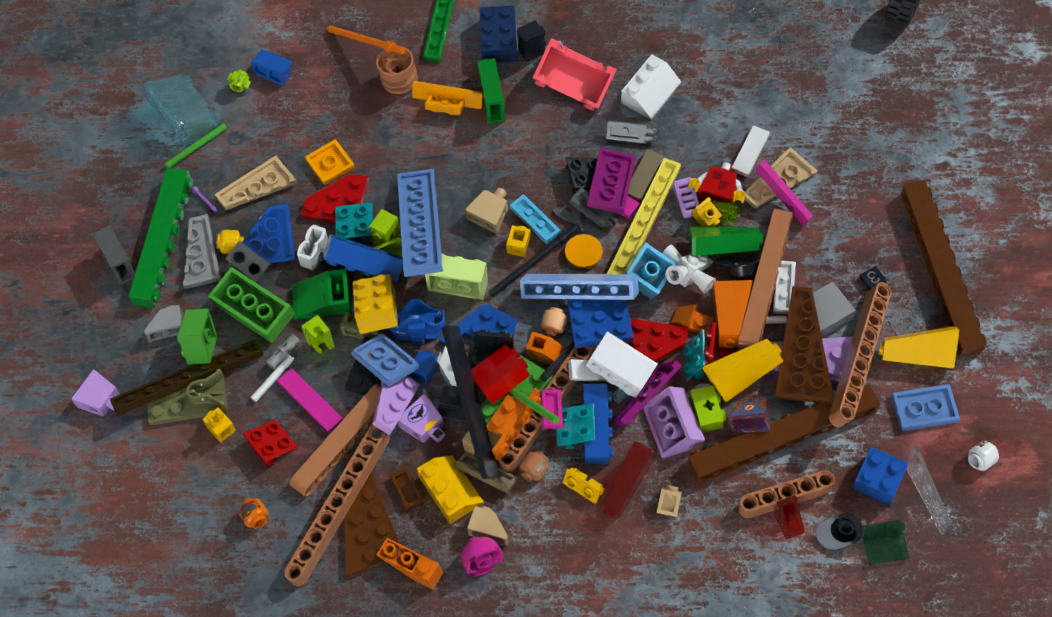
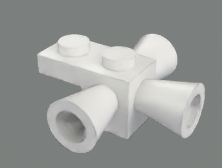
[662,245,716,294]

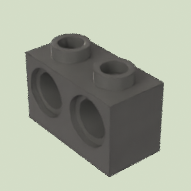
[226,241,272,282]

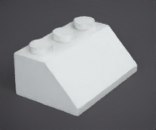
[621,54,681,120]
[586,332,658,398]

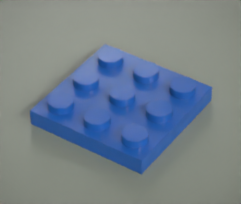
[567,299,633,348]

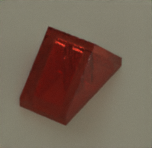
[773,495,805,539]

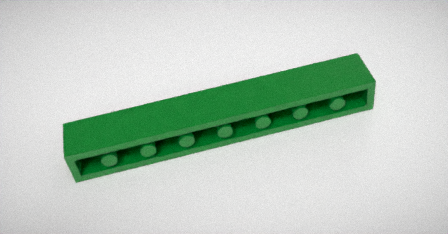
[129,168,193,308]

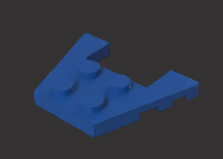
[439,303,518,346]

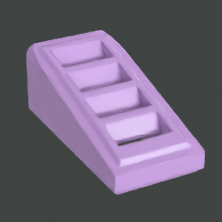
[673,177,699,219]

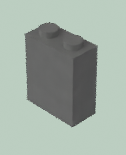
[93,225,135,285]

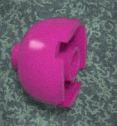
[461,537,504,576]

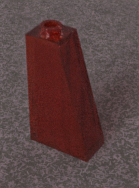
[600,441,657,517]

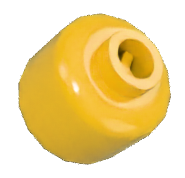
[216,230,244,254]

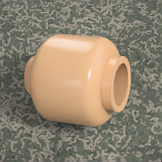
[540,307,568,337]

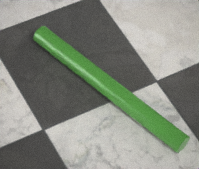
[164,123,227,168]
[508,388,560,424]

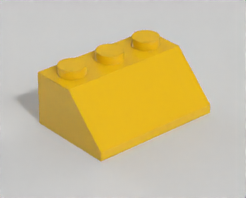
[417,455,484,524]

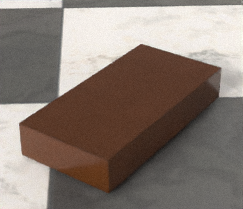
[389,467,424,512]

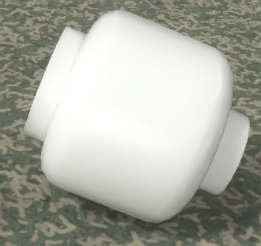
[968,441,999,471]

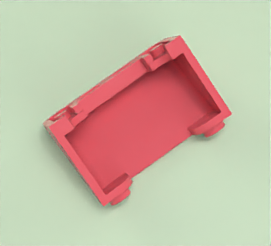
[533,38,617,111]

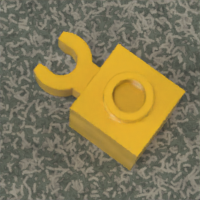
[203,407,236,443]

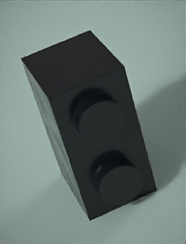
[517,20,546,62]

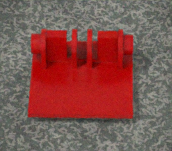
[243,419,298,467]

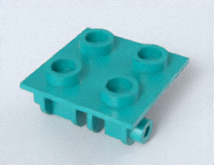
[335,203,373,242]
[683,330,705,381]
[557,403,595,449]

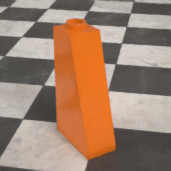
[713,280,753,348]

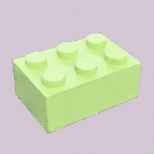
[425,254,488,300]

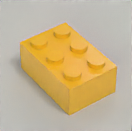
[353,274,398,334]

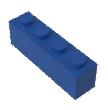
[323,234,403,282]
[583,384,613,465]

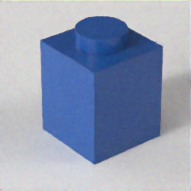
[410,350,438,384]

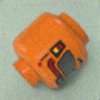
[238,498,269,529]

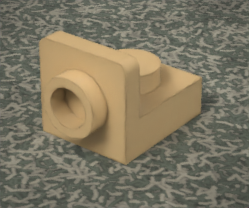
[657,485,682,517]

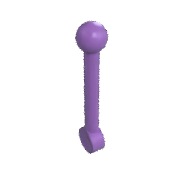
[192,186,218,213]

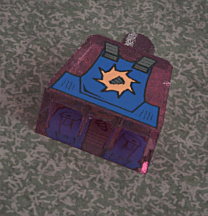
[729,396,770,434]

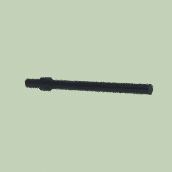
[488,224,579,297]

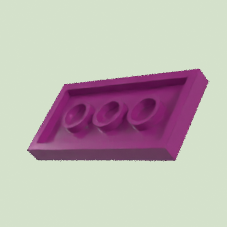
[587,147,636,215]

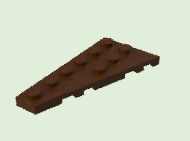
[775,286,834,404]
[344,451,399,579]

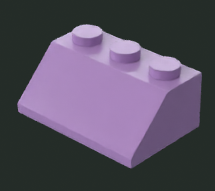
[643,386,705,458]

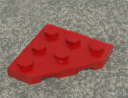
[301,174,369,224]
[626,318,689,363]

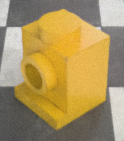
[691,197,722,227]
[506,225,531,257]

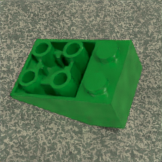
[292,269,351,320]

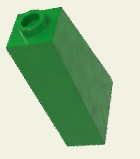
[477,58,505,124]
[690,227,763,256]

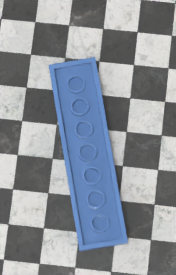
[397,169,443,277]

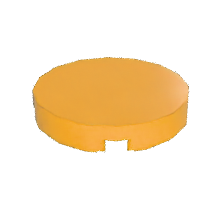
[565,234,603,270]

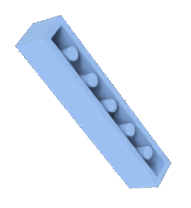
[520,274,639,300]

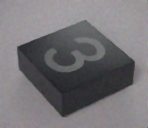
[859,266,887,290]

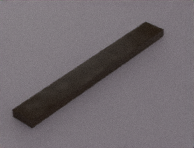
[110,339,264,416]

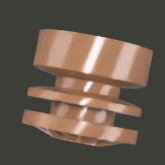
[376,46,418,94]

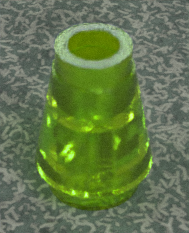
[712,200,740,221]

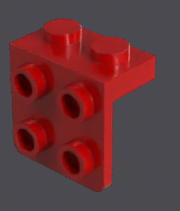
[705,322,734,366]

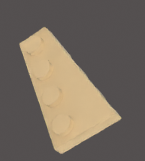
[744,147,818,209]
[215,156,297,210]

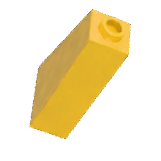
[878,327,959,368]
[702,339,783,402]

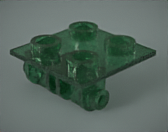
[862,520,910,565]

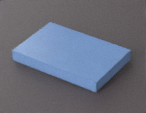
[352,333,419,387]
[891,384,960,432]

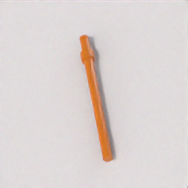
[327,25,405,54]

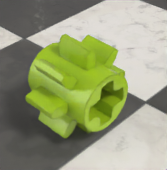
[227,70,251,92]

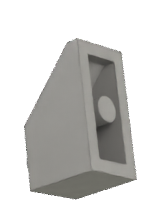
[144,305,184,342]

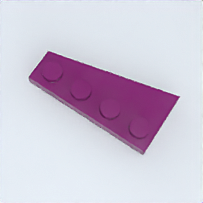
[613,360,681,426]

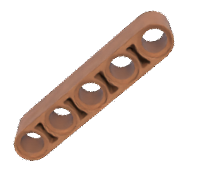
[738,470,835,518]

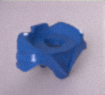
[389,298,445,345]

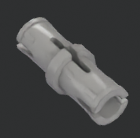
[265,334,300,370]

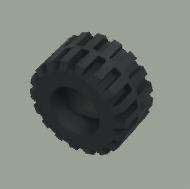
[885,0,920,28]

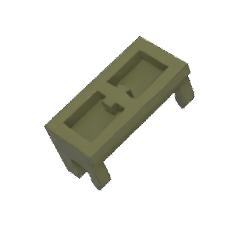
[341,312,384,339]

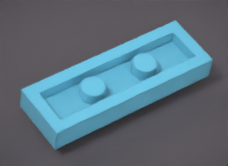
[510,194,561,244]

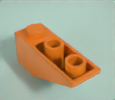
[376,538,443,590]

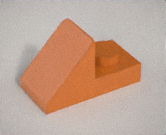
[671,305,714,337]

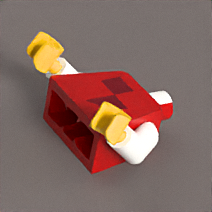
[687,162,745,208]

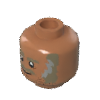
[520,451,549,481]

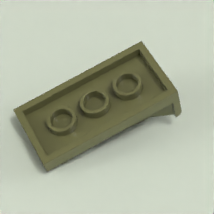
[147,369,228,426]

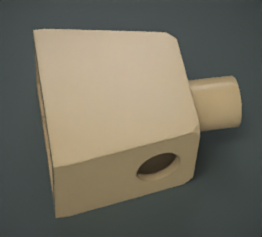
[465,188,508,234]

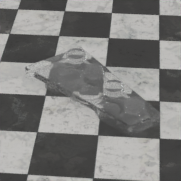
[905,446,952,534]

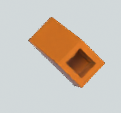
[526,332,565,368]

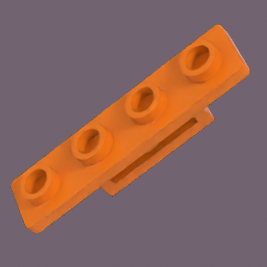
[486,388,541,460]

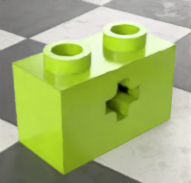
[370,209,401,246]
[689,385,726,433]

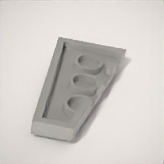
[183,214,221,290]

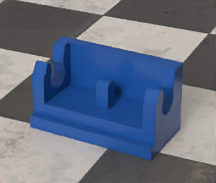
[252,49,293,86]

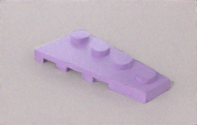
[373,376,420,435]

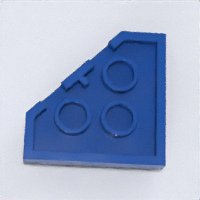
[237,204,296,266]

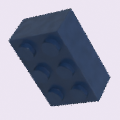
[479,5,518,62]

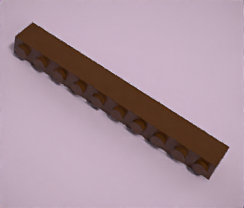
[901,181,986,358]
[688,384,880,484]

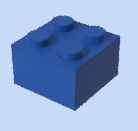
[853,447,909,506]

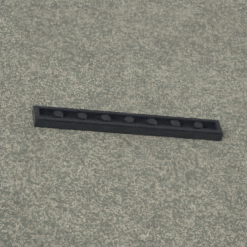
[441,325,500,479]

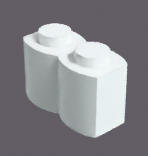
[297,225,328,270]

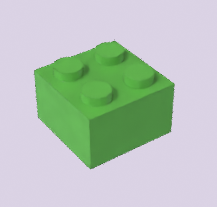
[177,309,217,365]

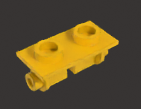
[563,468,605,504]

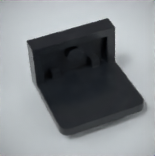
[473,330,514,368]

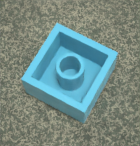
[623,242,677,299]

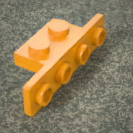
[412,81,483,115]

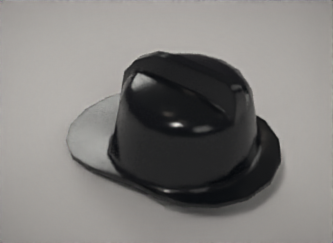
[715,256,760,281]
[816,513,864,550]

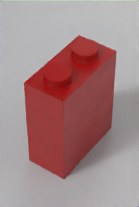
[471,344,531,404]

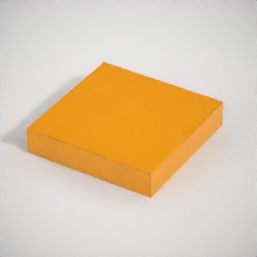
[305,139,355,186]

